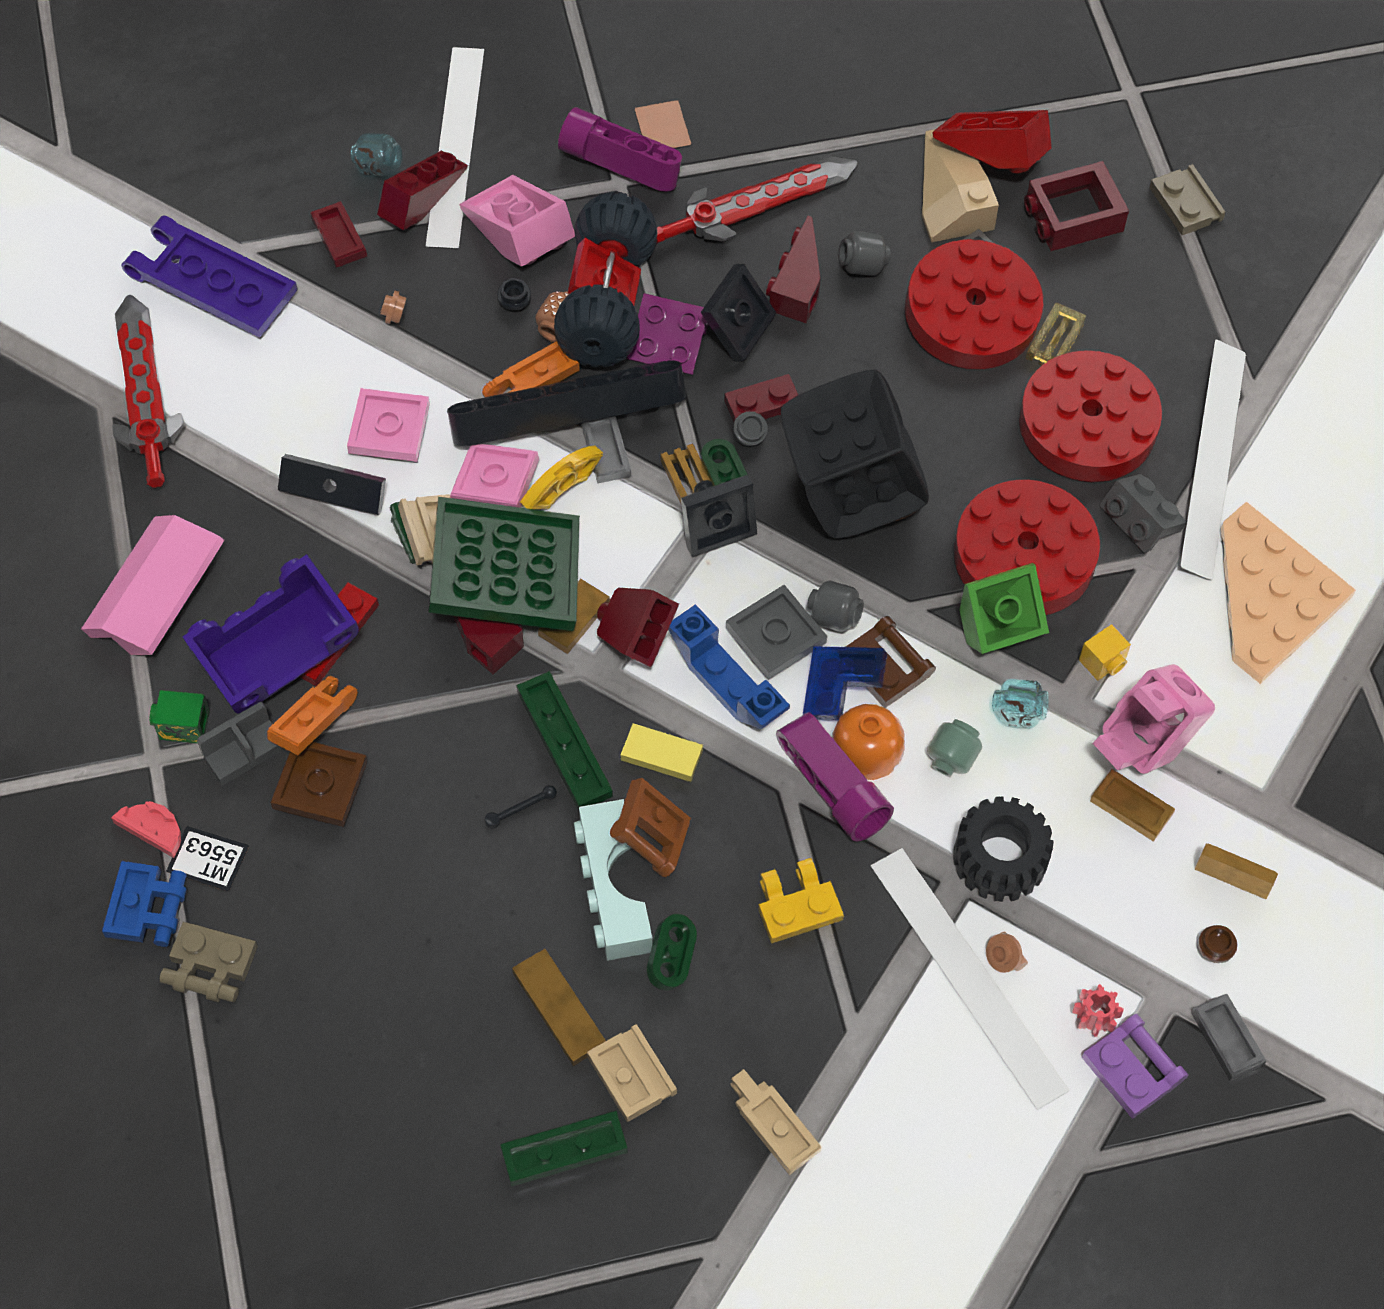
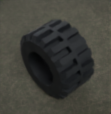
[953,796,1054,902]

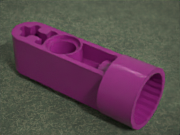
[558,107,682,191]
[776,712,894,842]

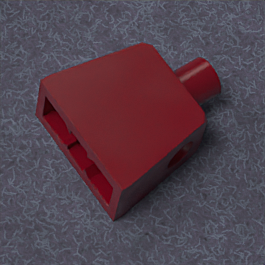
[597,587,679,667]

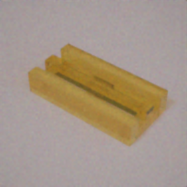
[1026,302,1087,366]

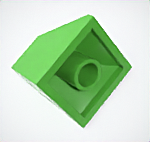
[960,563,1049,654]

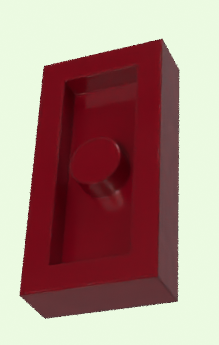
[724,374,798,422]

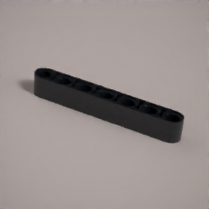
[447,360,686,446]

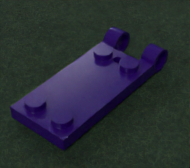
[121,216,297,338]

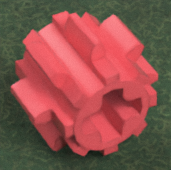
[1072,984,1124,1037]

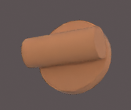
[986,931,1028,973]

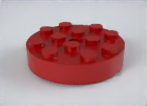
[905,239,1043,369]
[1019,351,1162,482]
[954,480,1100,615]

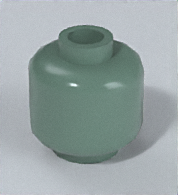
[927,719,983,777]

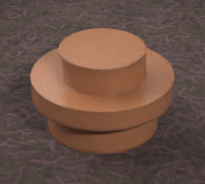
[380,290,407,324]

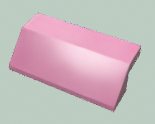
[81,515,224,655]

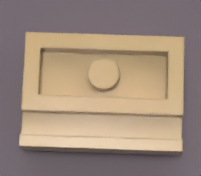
[398,494,451,565]
[587,1024,677,1122]

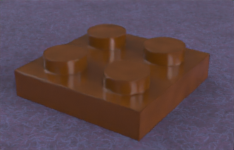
[270,742,368,827]

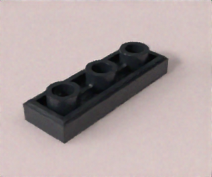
[278,454,386,515]

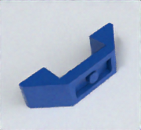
[668,604,790,729]

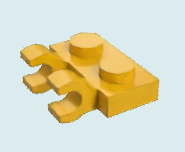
[758,858,844,944]

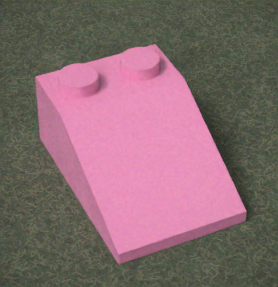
[459,175,575,267]

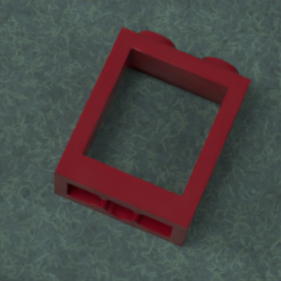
[1024,161,1129,251]

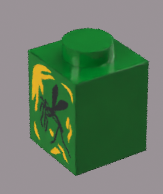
[149,690,210,743]

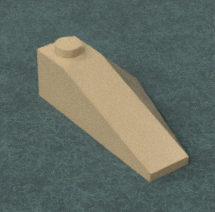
[922,129,999,242]

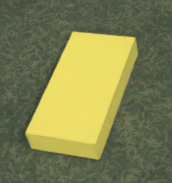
[621,723,703,782]

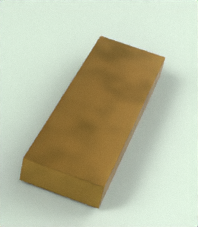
[512,949,606,1066]

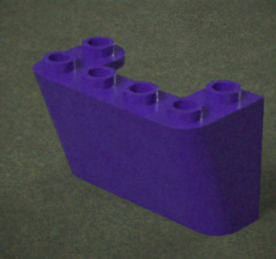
[182,554,359,714]

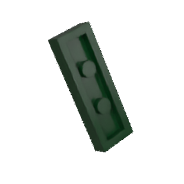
[500,1111,628,1187]

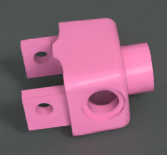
[1093,664,1215,774]

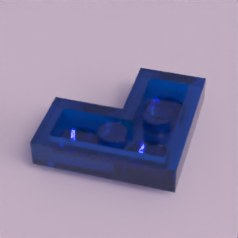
[803,646,887,721]

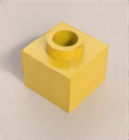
[1079,624,1131,681]

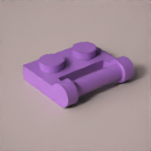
[1082,1014,1189,1119]

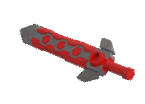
[656,156,858,244]
[112,295,184,488]

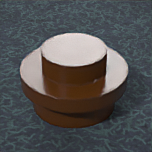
[1198,925,1238,963]

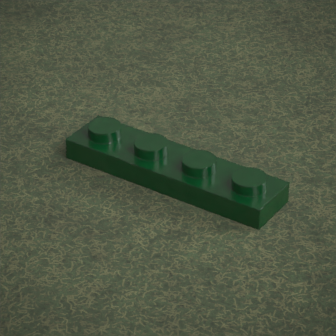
[516,671,613,810]

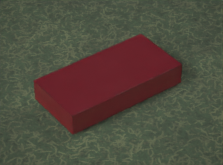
[310,201,367,268]

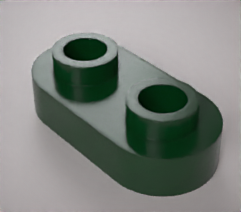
[701,439,748,486]
[647,914,697,991]

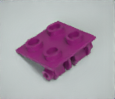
[627,293,709,375]

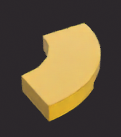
[520,445,603,509]

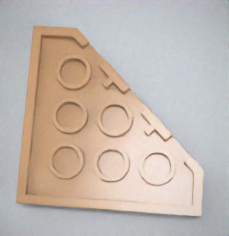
[1221,502,1356,684]

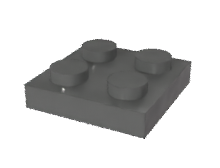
[726,585,827,680]

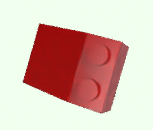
[933,110,1052,173]

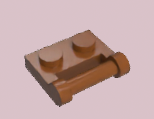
[610,778,691,877]

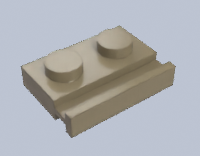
[1149,164,1225,236]

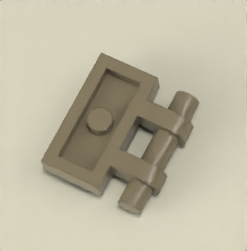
[159,922,258,1003]

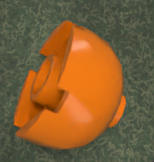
[832,704,905,780]

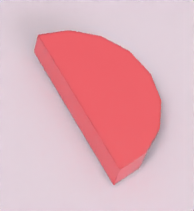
[111,801,181,858]

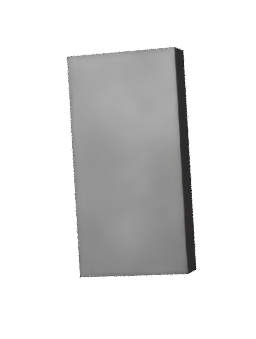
[581,416,631,484]
[1191,994,1266,1081]

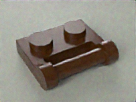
[839,616,936,708]

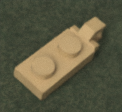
[730,1069,822,1175]

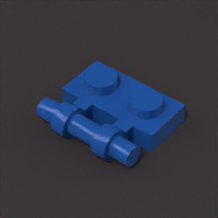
[102,861,187,947]

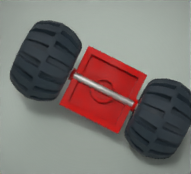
[554,192,658,368]

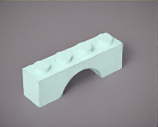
[573,799,652,961]

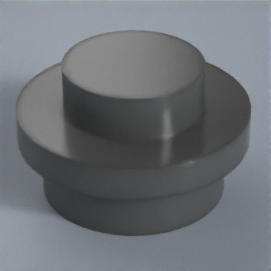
[733,411,768,446]

